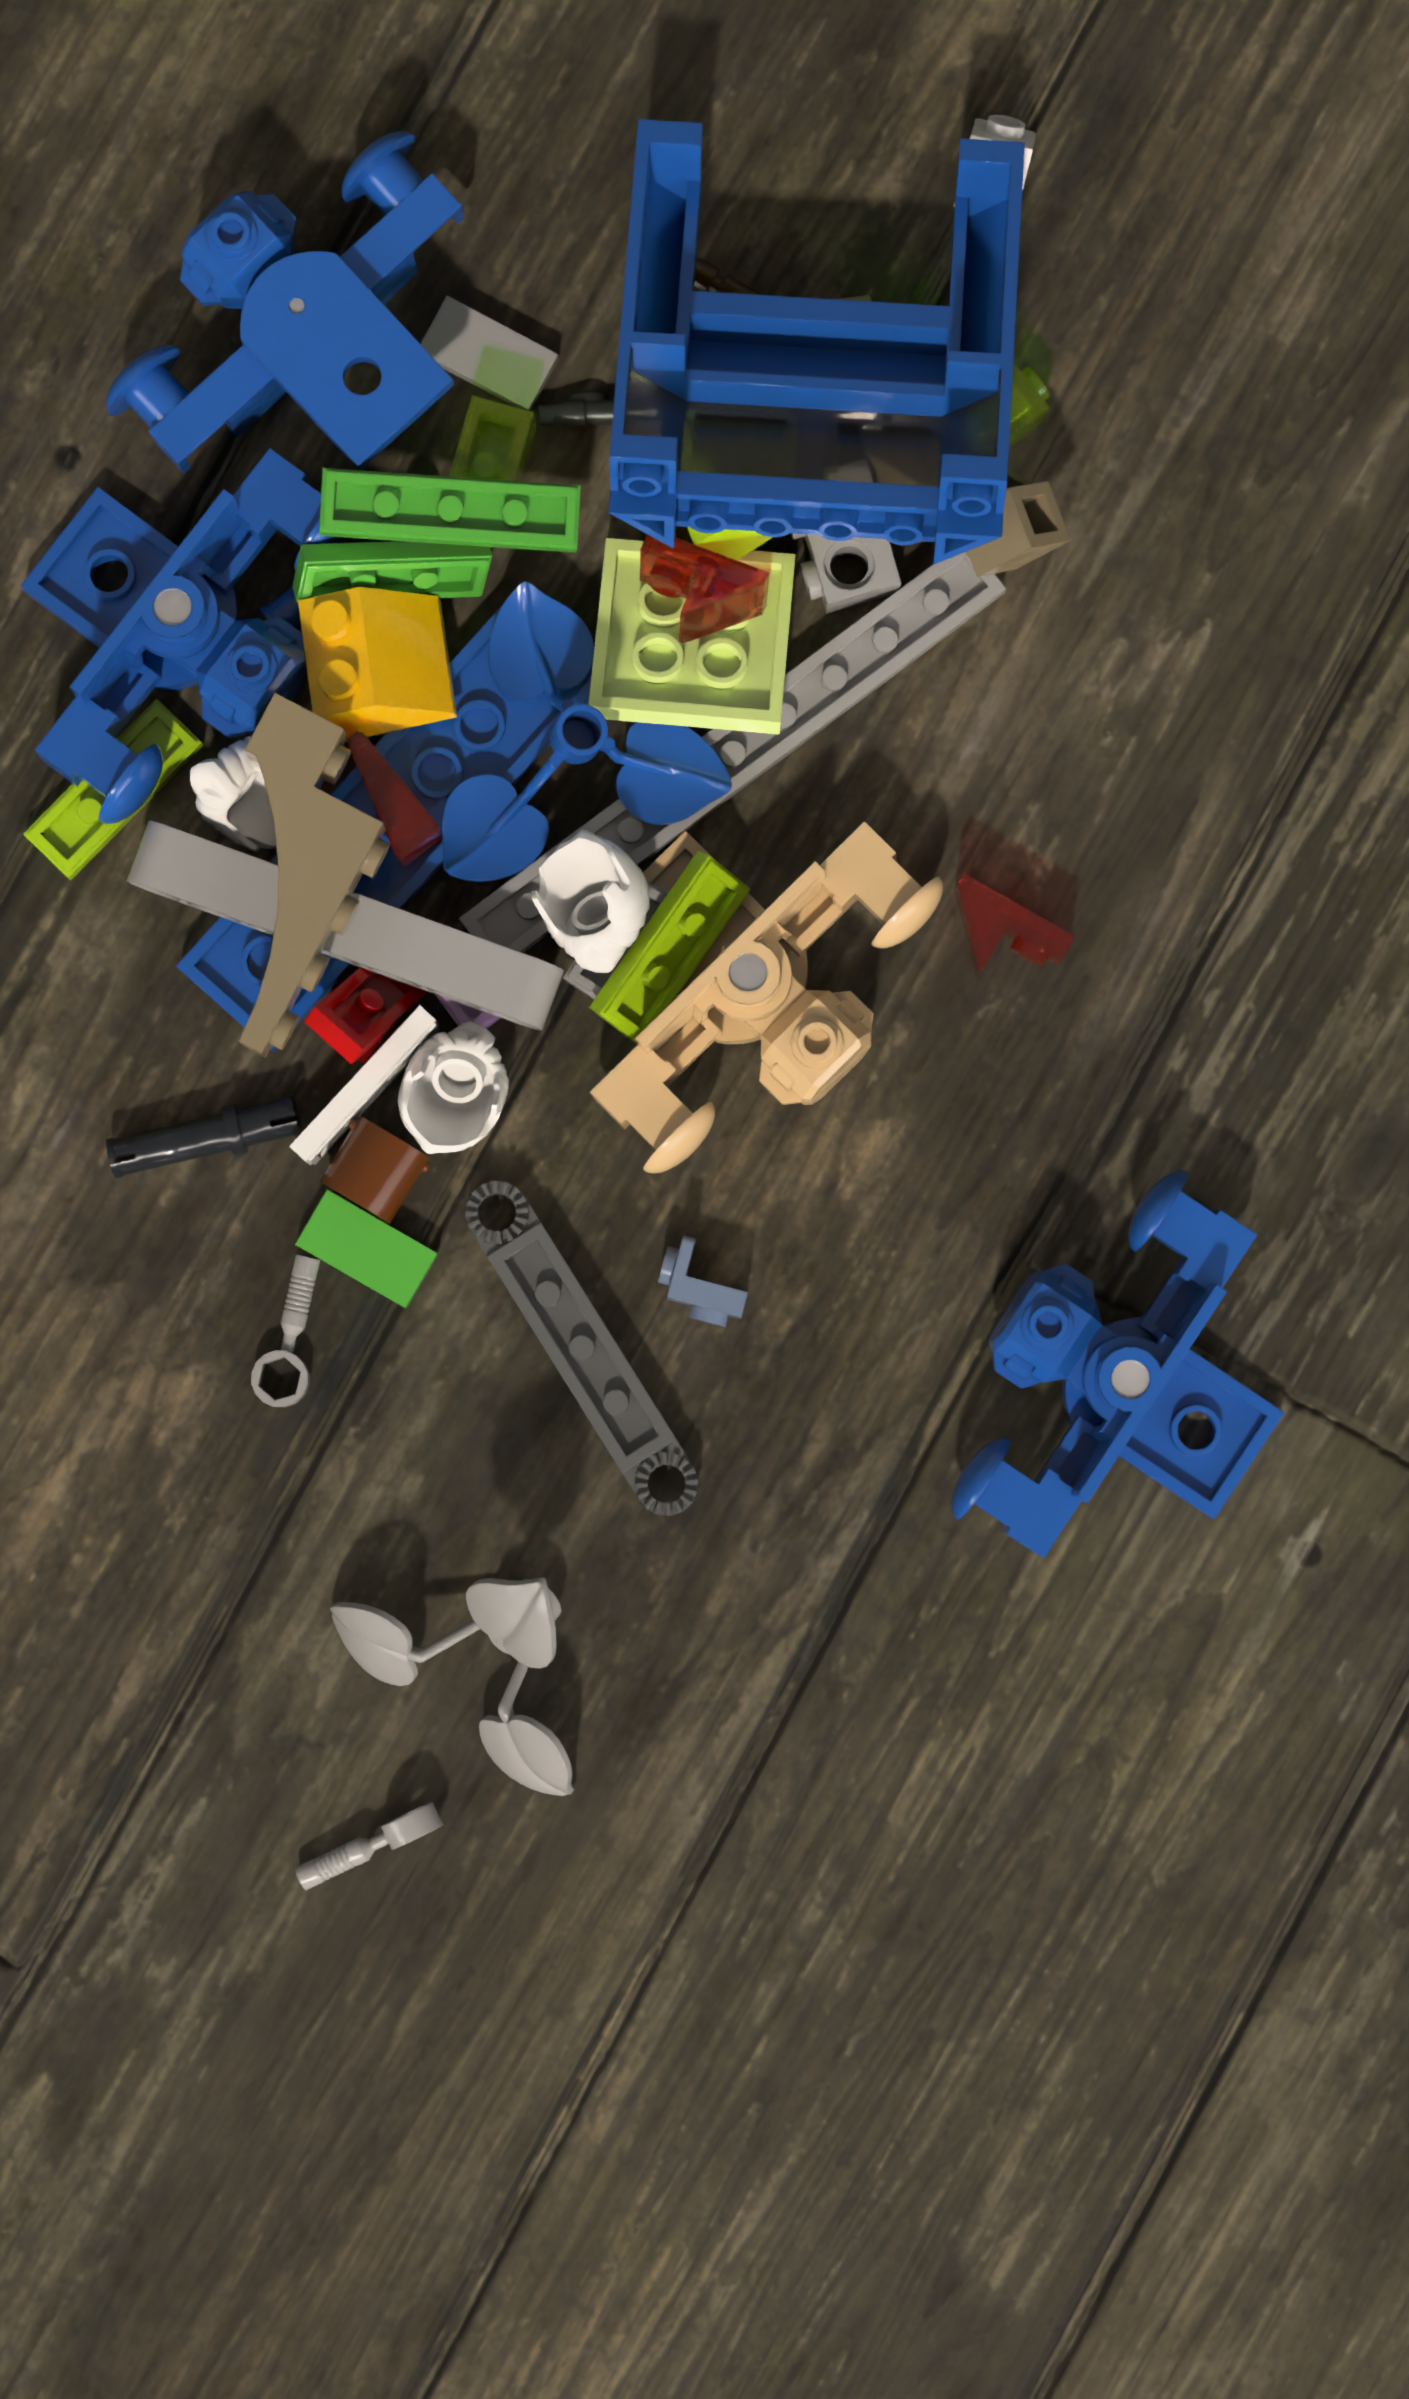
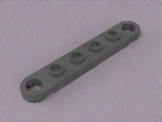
[465,1181,699,1516]

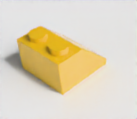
[298,587,457,742]

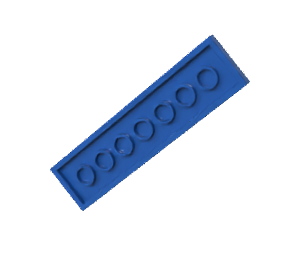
[176,605,593,1053]

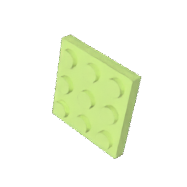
[588,538,796,734]

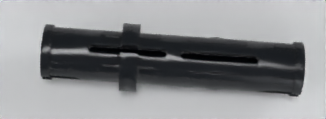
[106,1096,302,1179]

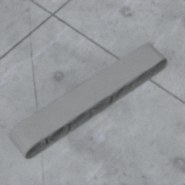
[127,821,564,1031]

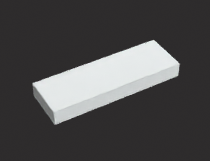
[289,1005,440,1166]

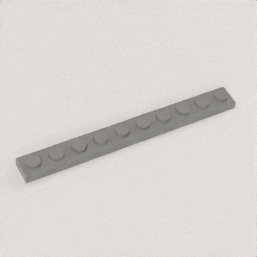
[459,552,1006,953]

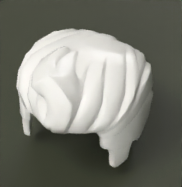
[190,736,277,853]
[531,829,650,973]
[398,1021,509,1154]

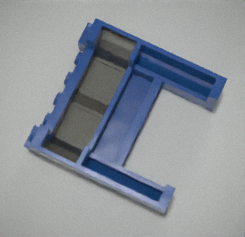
[608,119,1025,565]

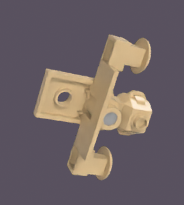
[590,821,943,1173]

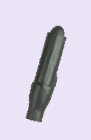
[539,392,660,428]

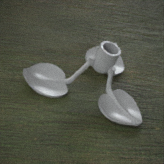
[330,1577,575,1796]

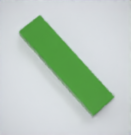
[319,468,581,553]

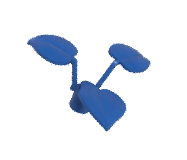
[441,582,732,882]

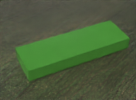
[292,541,492,603]

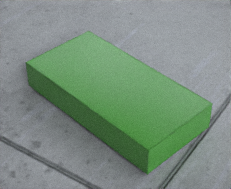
[295,1190,438,1309]

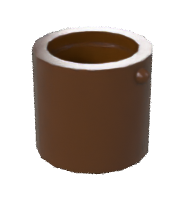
[320,1116,429,1224]

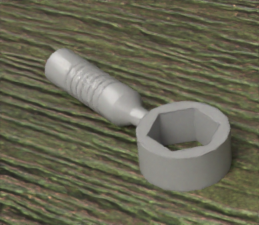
[251,1255,321,1407]
[295,1802,443,1890]

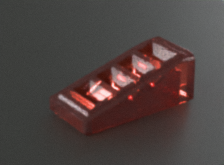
[348,731,442,867]

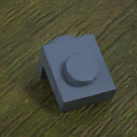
[658,1236,748,1327]

